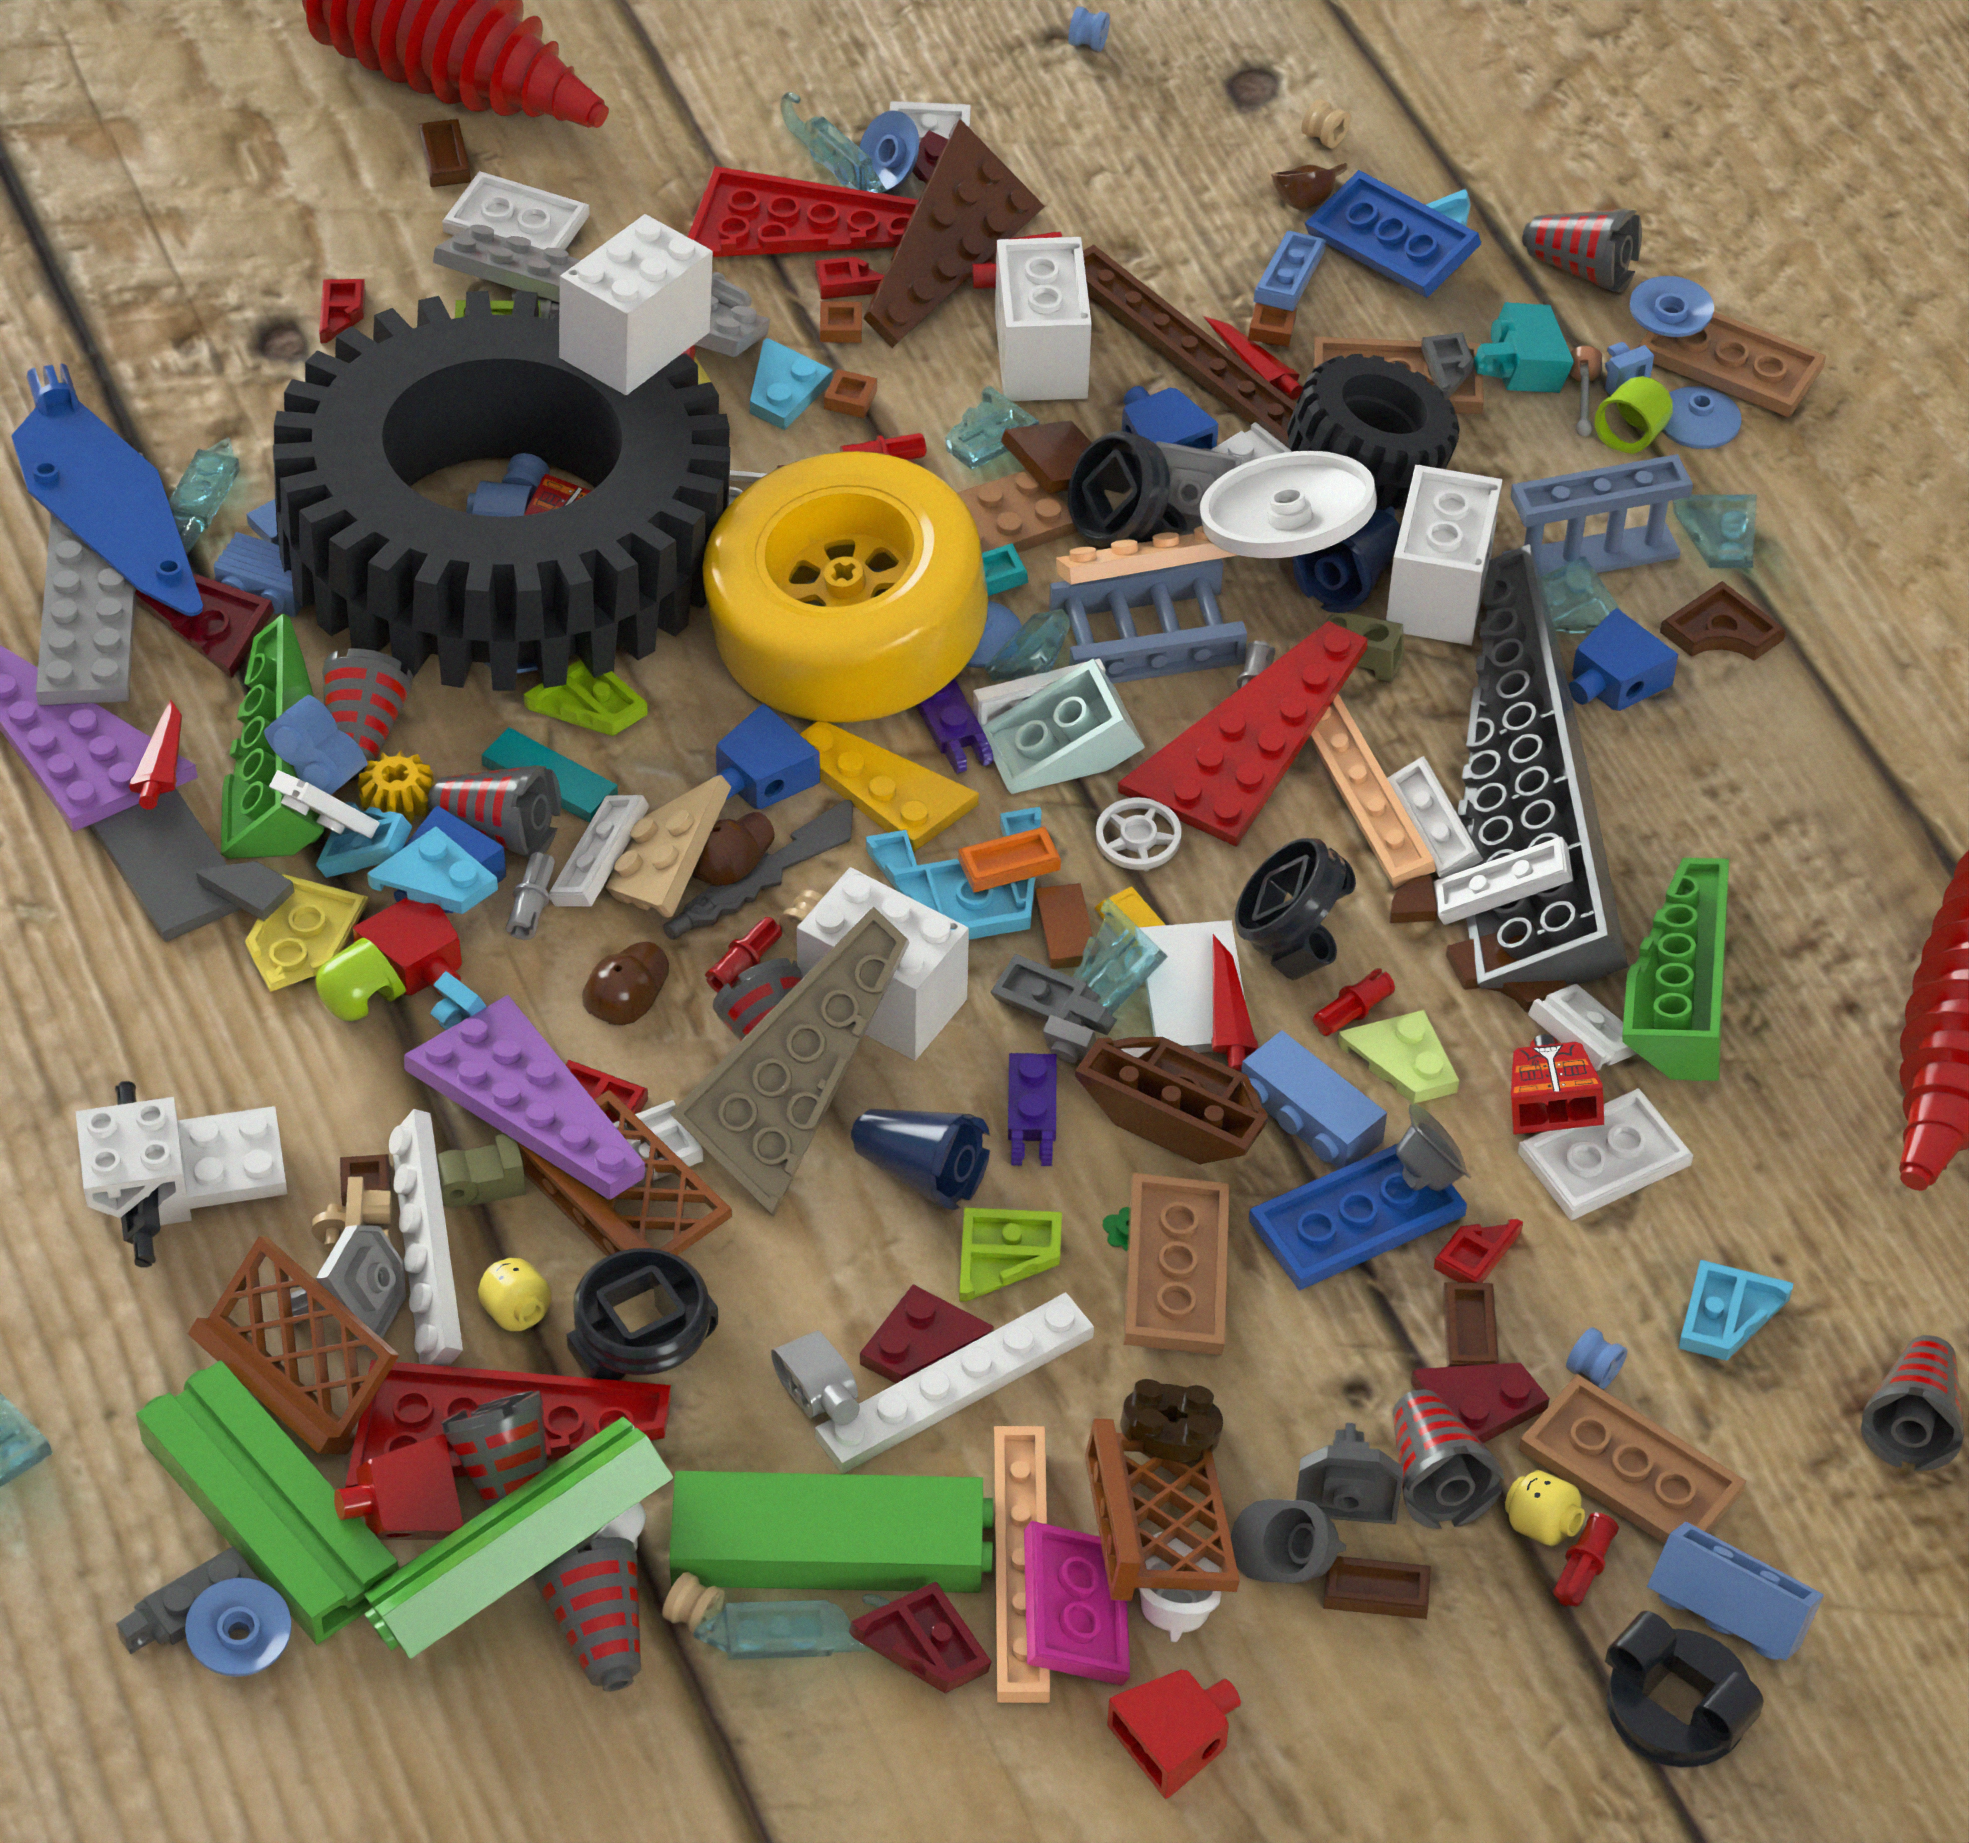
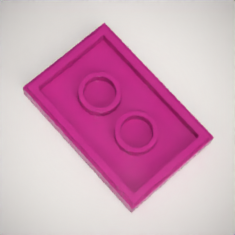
[1024,1521,1130,1685]

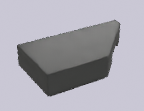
[1421,332,1474,400]
[196,861,294,921]

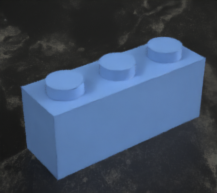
[1241,1030,1387,1169]
[1647,1522,1824,1661]

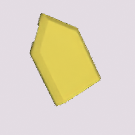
[245,874,369,992]

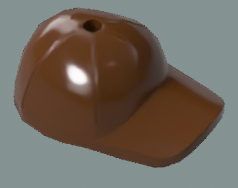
[1271,163,1347,209]
[692,812,775,885]
[582,941,669,1025]

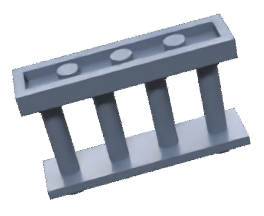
[1502,454,1693,584]
[1049,558,1247,684]

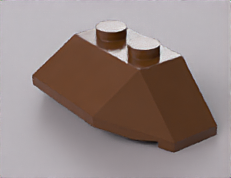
[1075,1037,1268,1165]

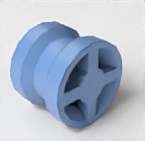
[1068,6,1110,52]
[501,453,550,496]
[1566,1327,1628,1390]

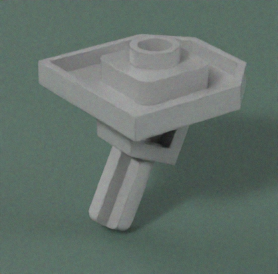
[1156,441,1243,535]
[291,1225,406,1350]

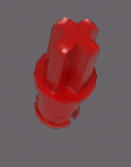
[840,433,927,460]
[705,917,782,993]
[1313,968,1395,1036]
[1553,1512,1619,1607]

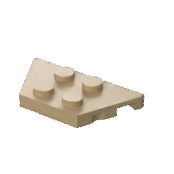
[605,775,731,918]

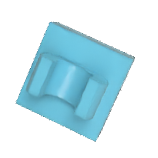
[430,971,487,1030]

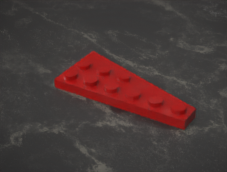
[687,166,918,257]
[1117,621,1367,847]
[345,1360,671,1488]

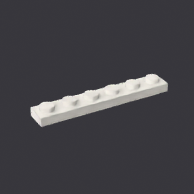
[389,1109,463,1366]
[815,1292,1094,1474]

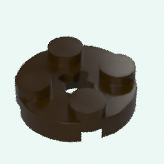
[1120,1379,1223,1461]

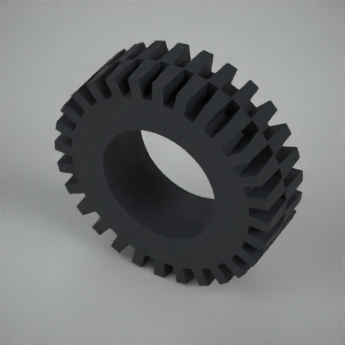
[273,291,731,691]

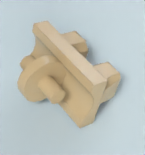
[311,1177,392,1252]

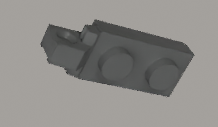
[991,954,1117,1035]
[116,1546,260,1654]

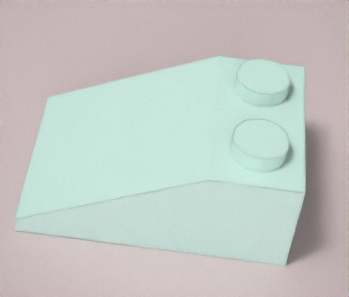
[981,659,1145,794]

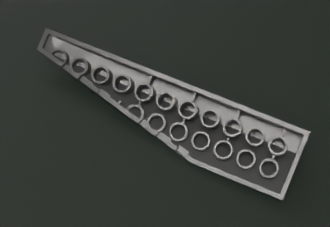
[1458,544,1629,989]

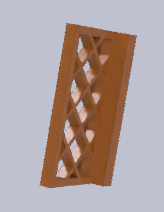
[517,1090,732,1256]
[187,1236,400,1454]
[1085,1418,1240,1601]

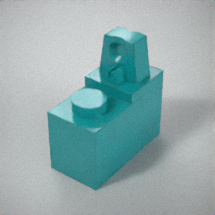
[1473,302,1574,393]

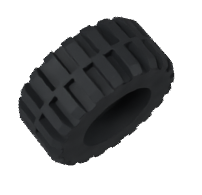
[1287,354,1460,510]

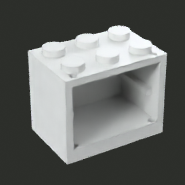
[559,214,713,395]
[995,237,1092,401]
[1386,464,1502,646]
[797,867,969,1061]

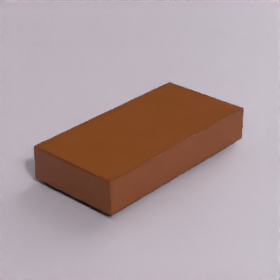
[1035,883,1097,969]

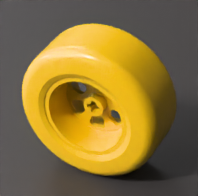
[703,451,988,723]

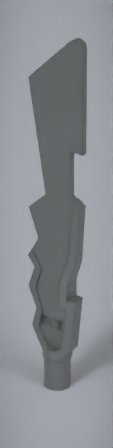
[663,800,853,940]

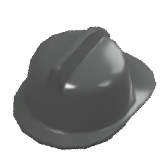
[1395,1104,1471,1192]
[1230,1499,1346,1583]

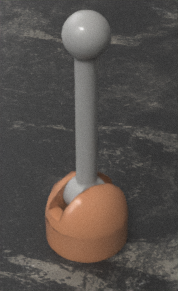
[1570,346,1602,436]

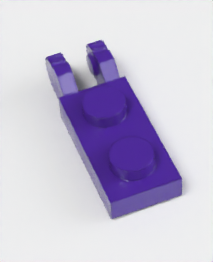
[916,678,994,774]
[1008,1053,1057,1166]

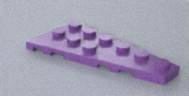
[0,645,198,832]

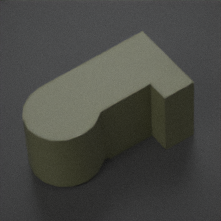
[1324,613,1404,682]
[436,1134,526,1207]

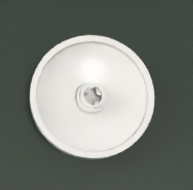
[1200,451,1377,558]

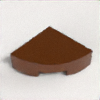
[1390,875,1437,923]

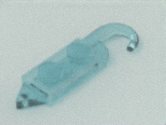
[780,92,886,193]
[168,437,240,555]
[693,1594,891,1660]

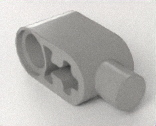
[771,1330,860,1425]

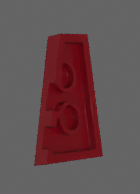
[135,573,274,678]

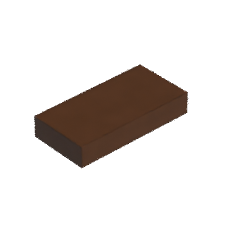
[418,119,471,187]
[1442,1282,1499,1367]
[1323,1556,1431,1619]

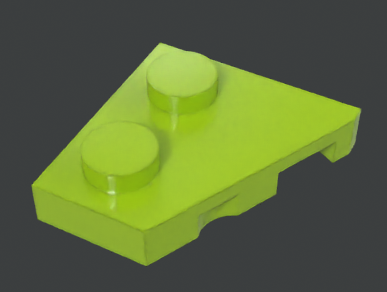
[523,659,648,736]
[959,1207,1062,1302]

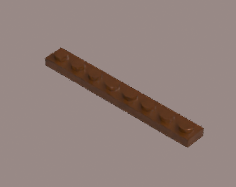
[1083,245,1296,449]

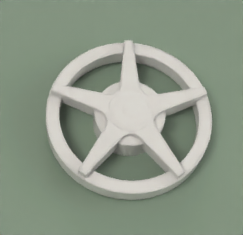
[1096,797,1181,871]

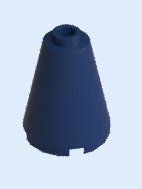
[1292,511,1401,613]
[851,1109,990,1210]

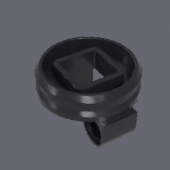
[1068,431,1187,549]
[1235,838,1356,980]
[566,1248,718,1381]
[1605,1611,1764,1767]

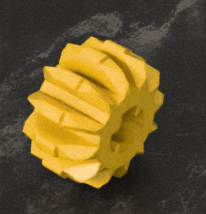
[358,750,435,825]

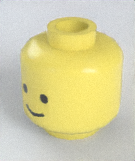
[478,1258,552,1331]
[1505,1470,1585,1546]

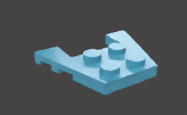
[866,807,1042,940]

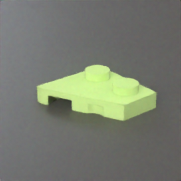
[1338,1010,1459,1104]

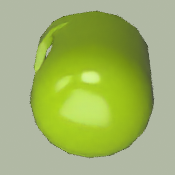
[1594,376,1673,454]
[316,937,406,1022]

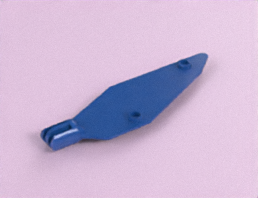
[11,363,203,616]

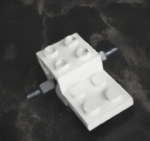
[75,1081,288,1268]

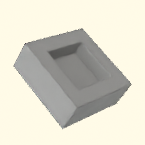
[1043,1015,1097,1063]

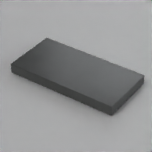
[89,787,242,942]

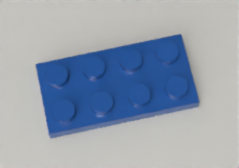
[1305,170,1481,298]
[1249,1143,1467,1291]

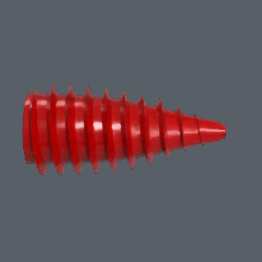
[302,0,609,128]
[1899,851,1969,1191]

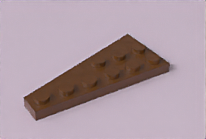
[863,118,1045,348]

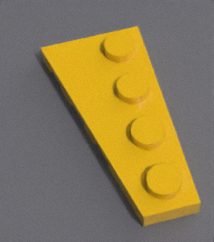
[799,721,979,852]

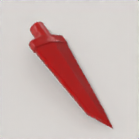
[1203,316,1303,400]
[129,699,182,810]
[1211,934,1258,1072]

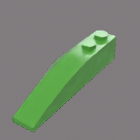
[221,614,324,859]
[1622,858,1729,1081]

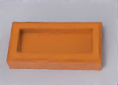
[958,826,1061,893]

